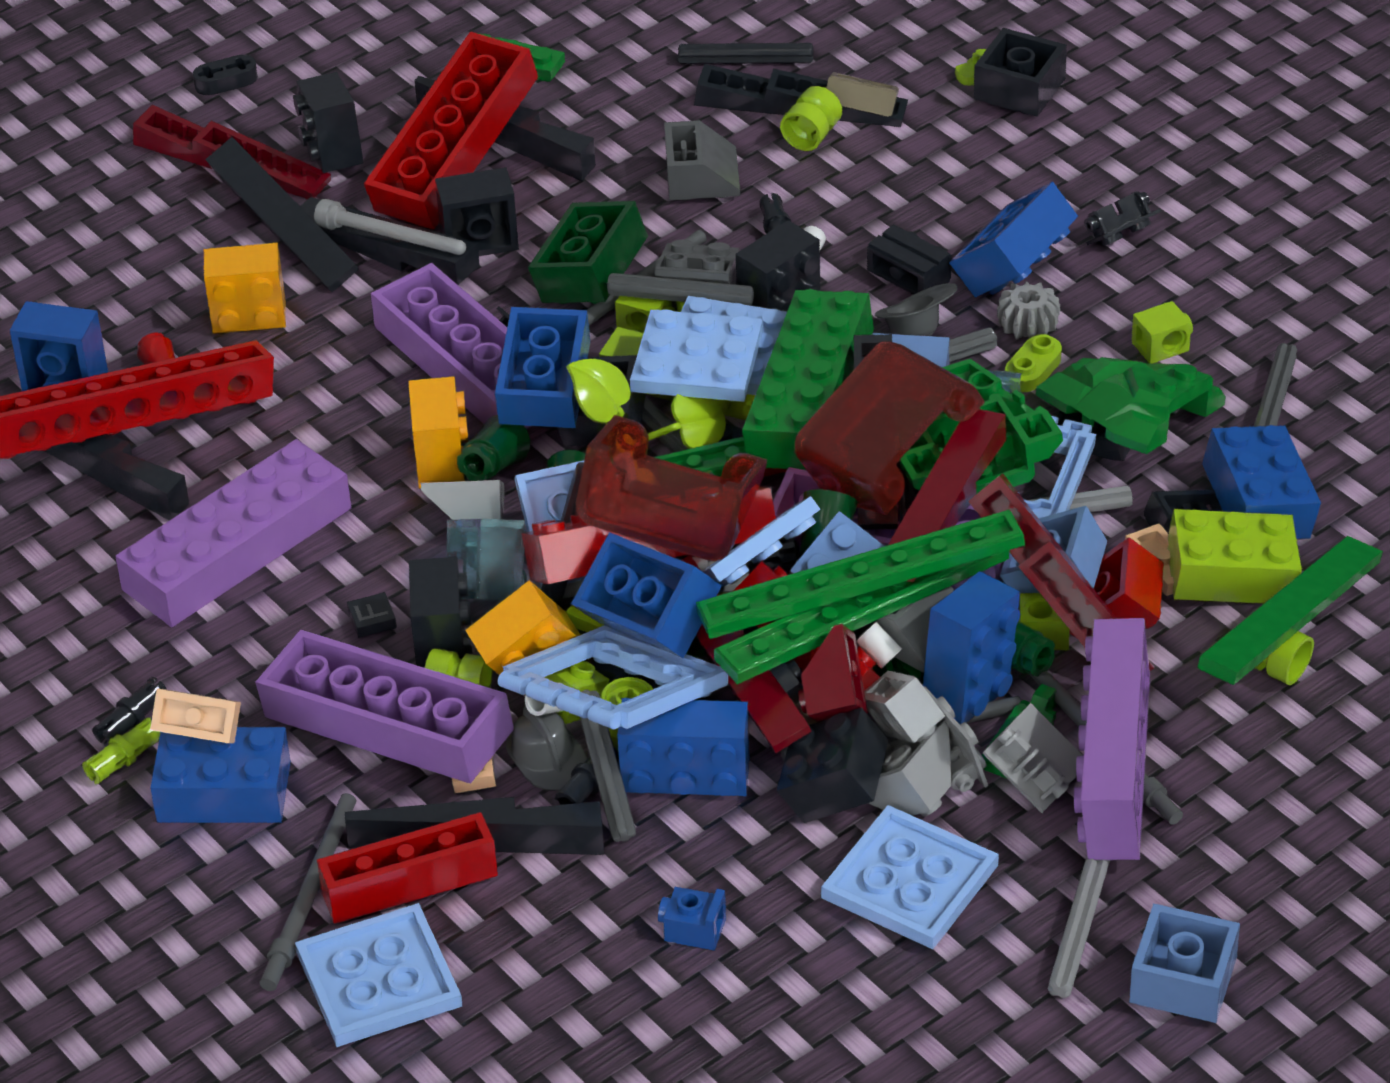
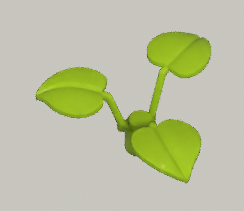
[566,359,726,488]

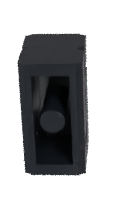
[867,224,952,295]

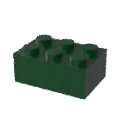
[528,201,648,304]

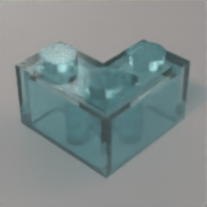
[446,519,527,600]

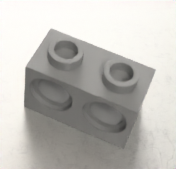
[864,671,945,743]

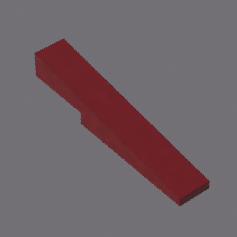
[133,105,331,199]
[887,407,1006,582]
[968,473,1155,671]
[681,555,811,753]

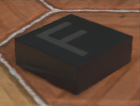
[347,592,397,638]

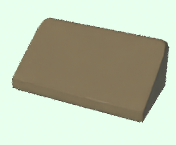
[826,72,899,117]

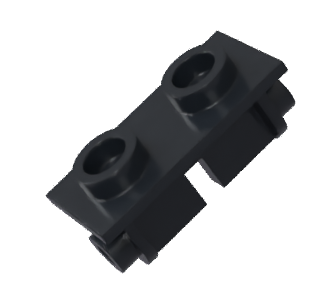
[1084,191,1161,246]

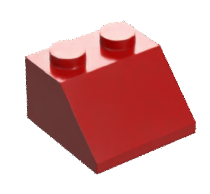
[1069,537,1164,637]

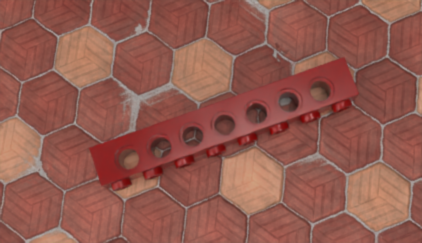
[0,340,274,459]

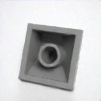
[421,480,504,537]
[869,721,951,817]

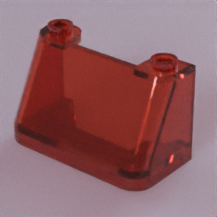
[795,341,985,515]
[576,415,767,561]

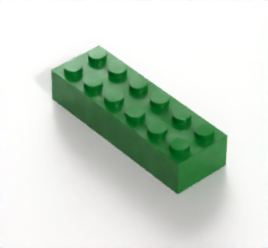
[742,289,874,471]

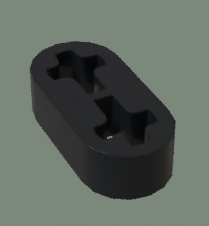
[193,55,258,95]

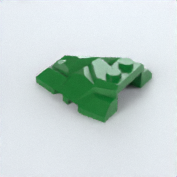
[1035,357,1226,454]
[897,359,1063,494]

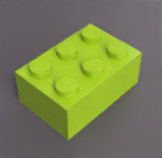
[1167,509,1302,604]

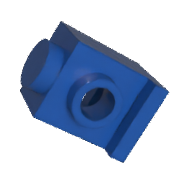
[658,886,726,951]

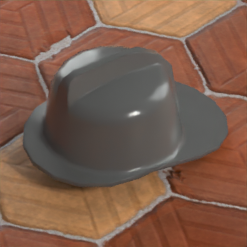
[875,283,958,336]
[506,706,587,791]

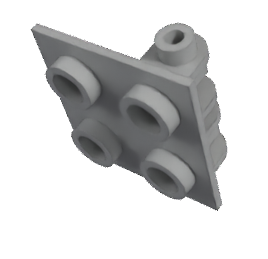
[924,686,988,792]
[983,703,1083,813]

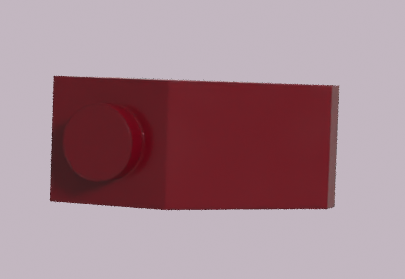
[798,624,868,722]

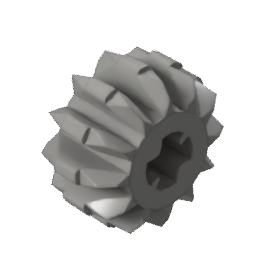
[997,281,1060,340]

